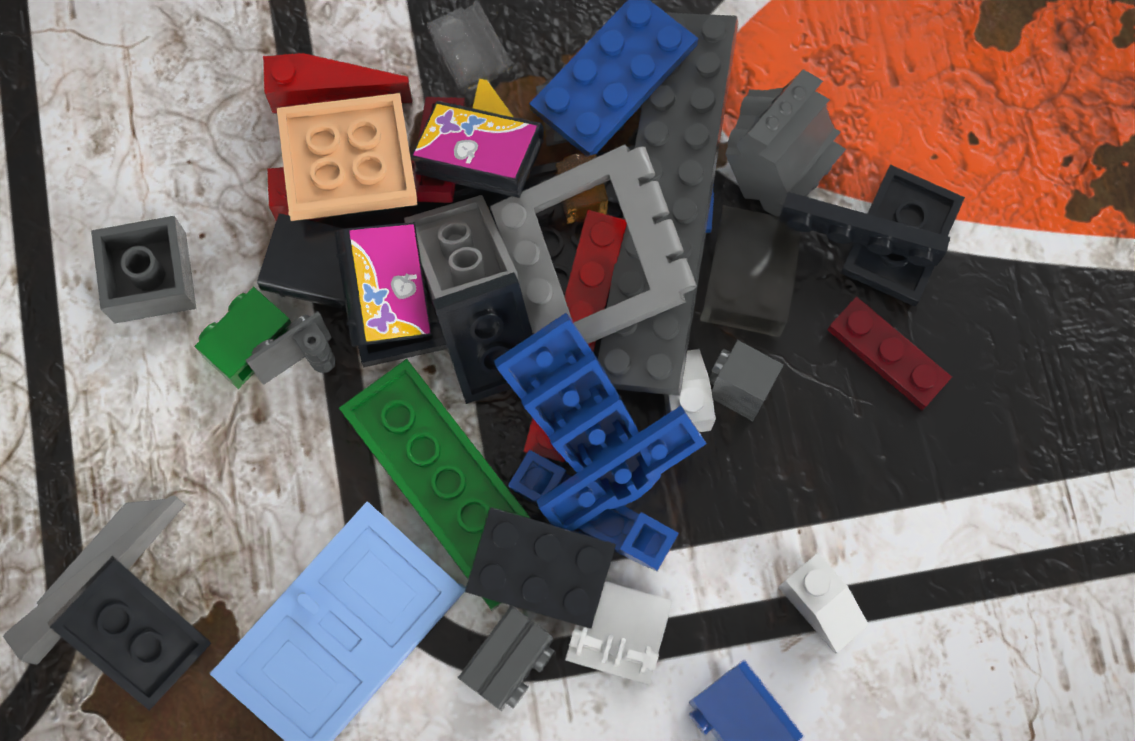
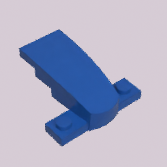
[494,312,706,531]

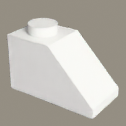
[664,349,716,432]
[778,553,869,654]

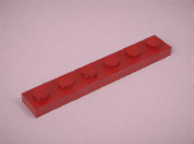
[523,210,627,463]

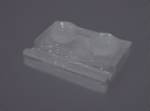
[427,0,513,94]

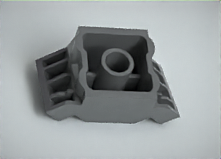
[725,69,846,218]

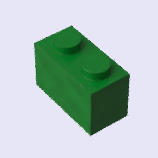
[194,287,292,389]

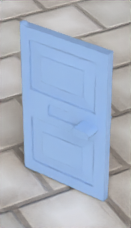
[210,501,465,741]

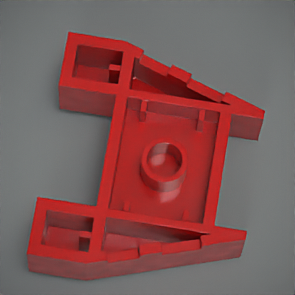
[263,53,415,221]

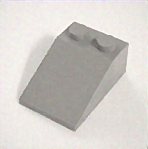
[404,195,520,313]

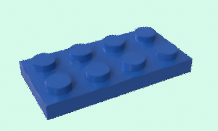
[529,0,698,160]

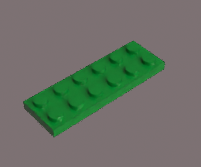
[339,359,530,611]

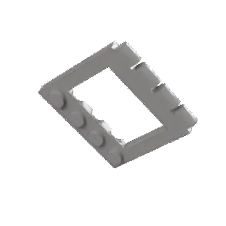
[490,145,697,344]

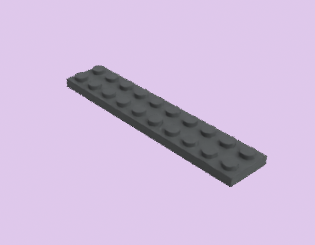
[598,13,738,396]

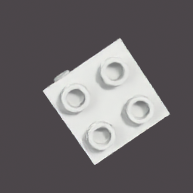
[566,581,673,685]

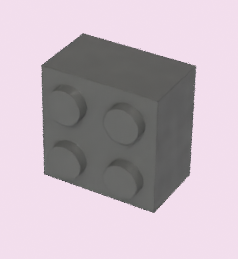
[91,216,196,324]

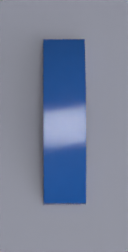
[508,450,679,572]

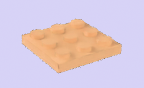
[277,93,417,221]

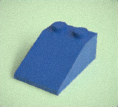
[689,660,804,741]

